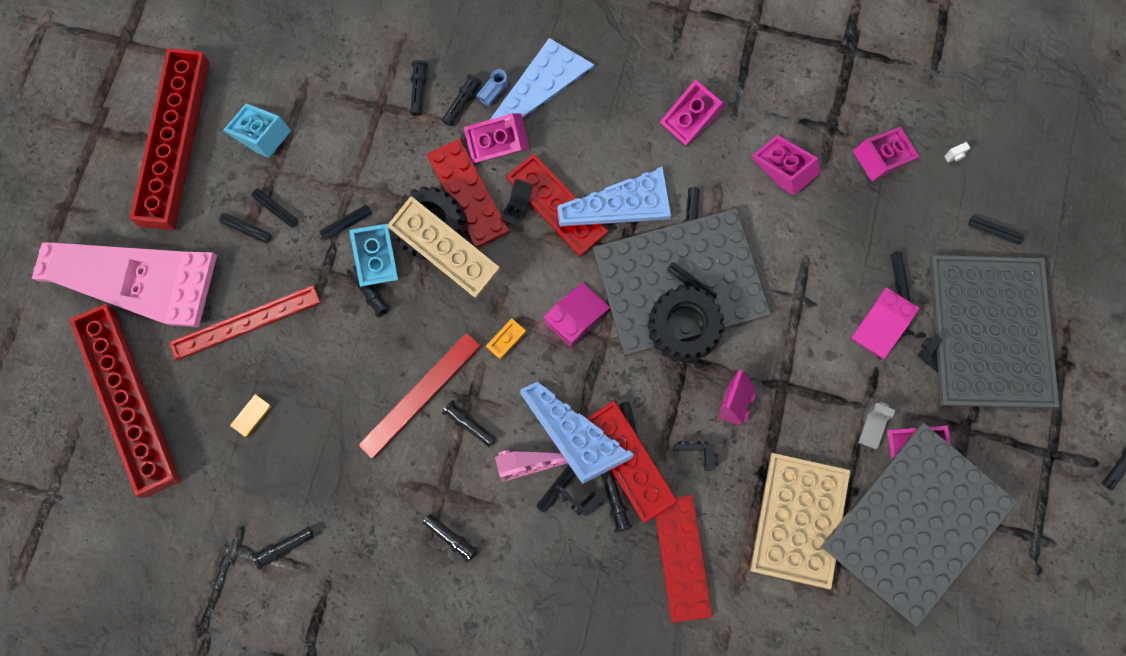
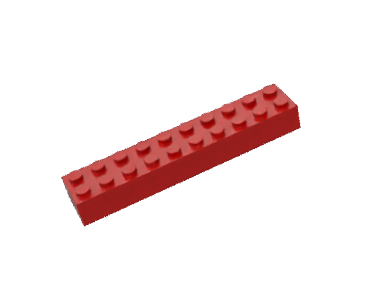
[130,48,210,230]
[69,304,181,498]

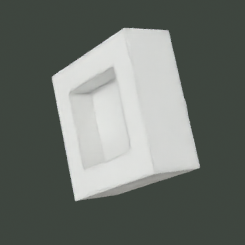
[944,142,970,162]

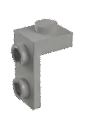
[858,402,895,450]

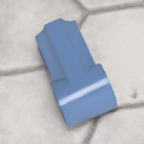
[476,69,508,106]

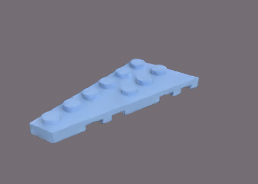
[490,38,594,120]
[557,167,671,226]
[520,382,634,484]

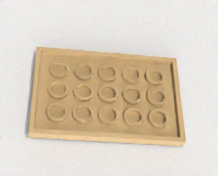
[750,453,850,590]

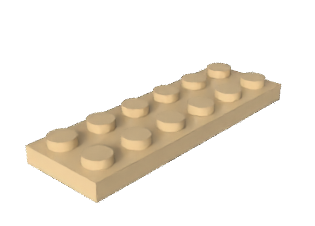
[387,196,501,299]

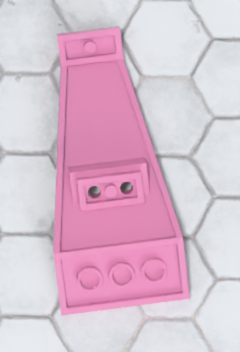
[32,243,217,327]

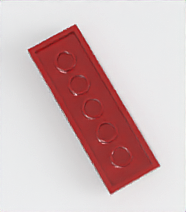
[426,139,509,249]
[506,153,608,257]
[587,400,679,523]
[655,495,712,623]

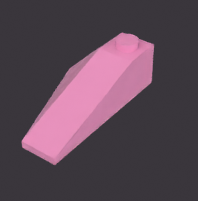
[495,450,568,482]

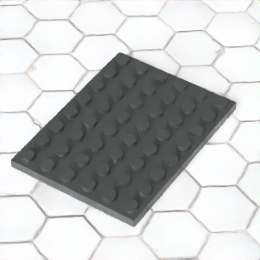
[592,208,771,356]
[930,255,1059,409]
[820,423,1018,627]

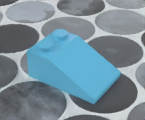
[223,104,291,158]
[349,224,398,287]

